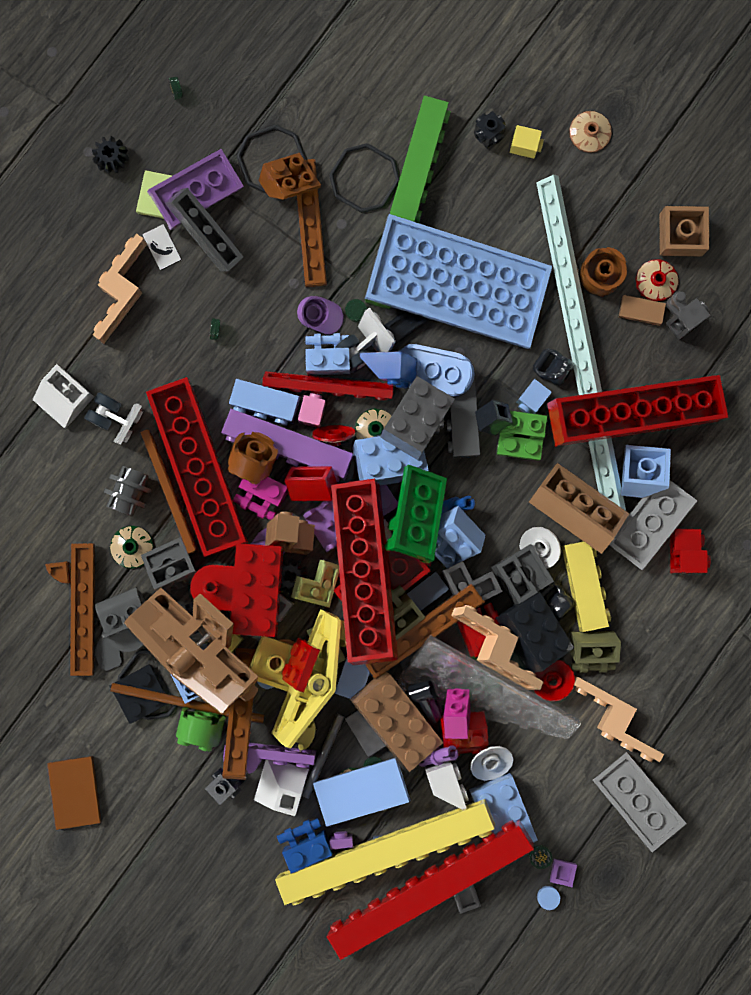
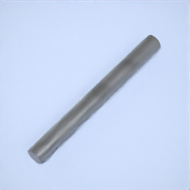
[302,714,345,799]

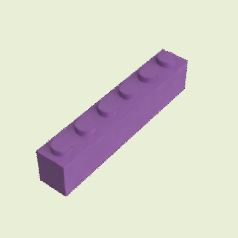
[221,409,354,482]

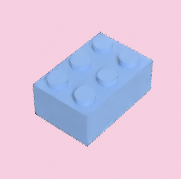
[352,436,429,486]
[469,773,538,842]

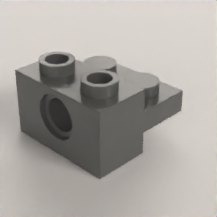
[141,537,197,594]
[491,544,554,604]

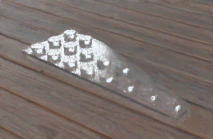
[396,635,580,739]

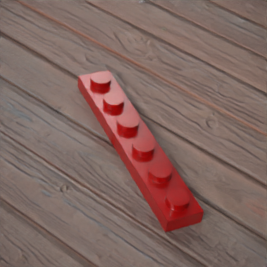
[262,371,393,400]

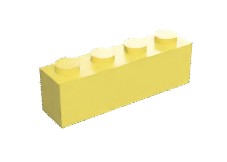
[561,542,611,632]

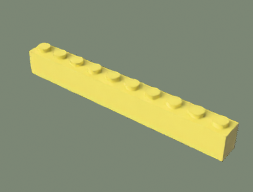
[275,799,495,905]

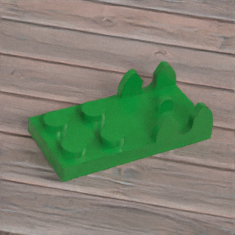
[384,464,447,563]

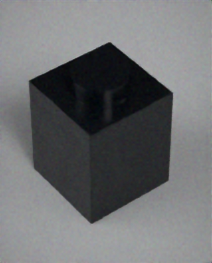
[475,400,513,435]

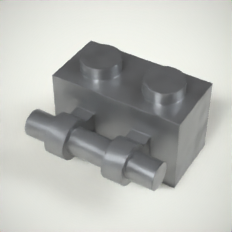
[666,292,710,339]

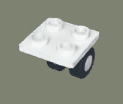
[335,308,395,373]
[85,393,143,445]

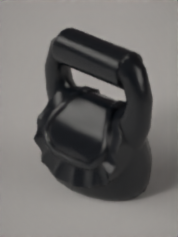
[533,349,574,386]
[540,582,575,622]

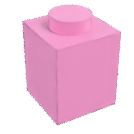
[298,393,326,428]

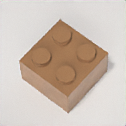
[660,206,709,256]

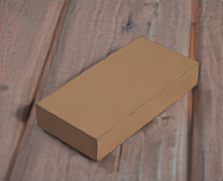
[618,295,666,326]

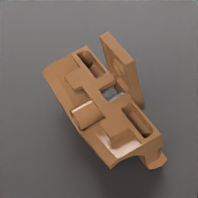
[124,588,258,714]

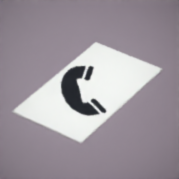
[142,224,181,270]

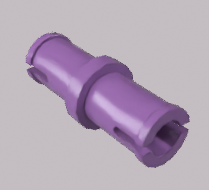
[419,746,458,767]

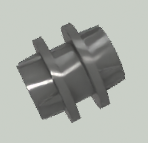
[104,466,152,517]

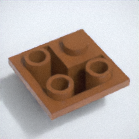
[259,153,321,199]

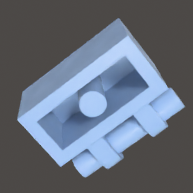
[306,333,350,375]

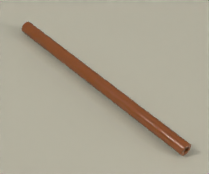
[110,683,264,724]

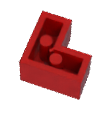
[670,529,711,574]

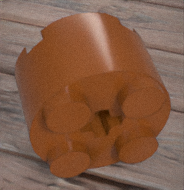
[579,247,627,297]
[228,432,278,484]

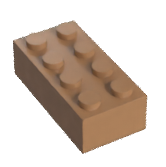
[529,463,629,554]
[350,672,443,772]

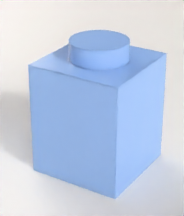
[516,379,551,414]

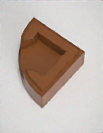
[45,561,71,583]

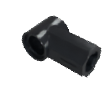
[408,680,443,724]

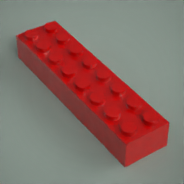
[547,375,728,447]
[146,377,248,558]
[331,478,398,666]

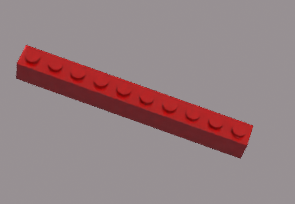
[326,820,534,960]

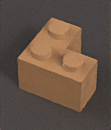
[265,512,315,555]

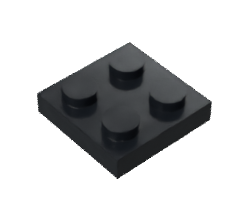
[109,664,167,724]

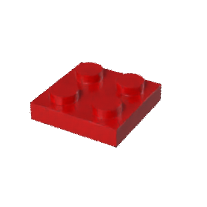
[282,638,320,693]

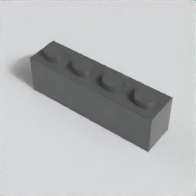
[165,188,243,271]
[446,374,480,459]

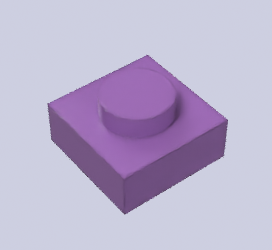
[330,831,353,850]

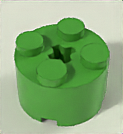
[176,707,226,751]

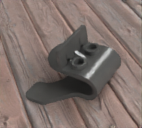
[95,587,145,671]

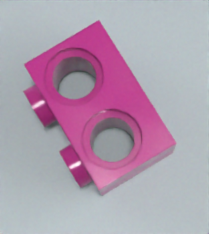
[444,688,471,739]

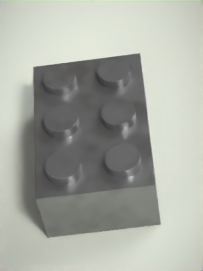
[380,376,455,460]

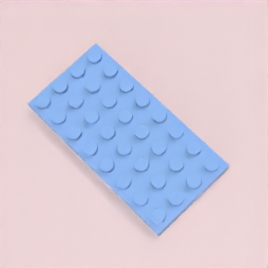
[365,214,552,349]

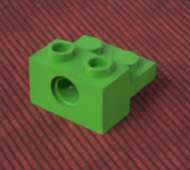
[497,411,547,461]

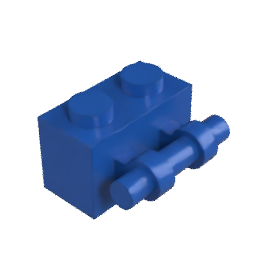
[277,818,333,873]

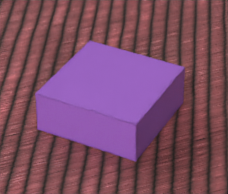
[550,858,577,887]

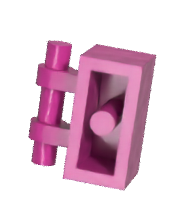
[233,477,288,520]

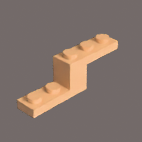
[93,234,147,344]
[451,605,543,690]
[574,676,664,763]

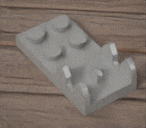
[609,480,698,570]
[592,752,686,852]

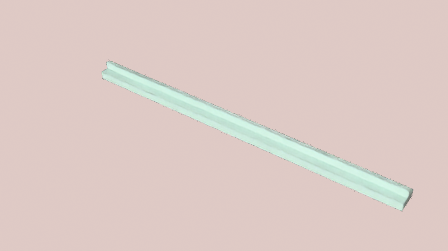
[536,175,626,511]

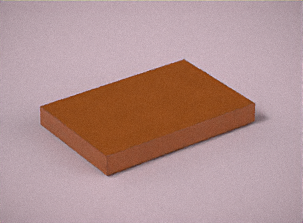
[47,756,102,830]

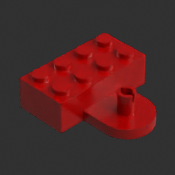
[190,543,284,637]

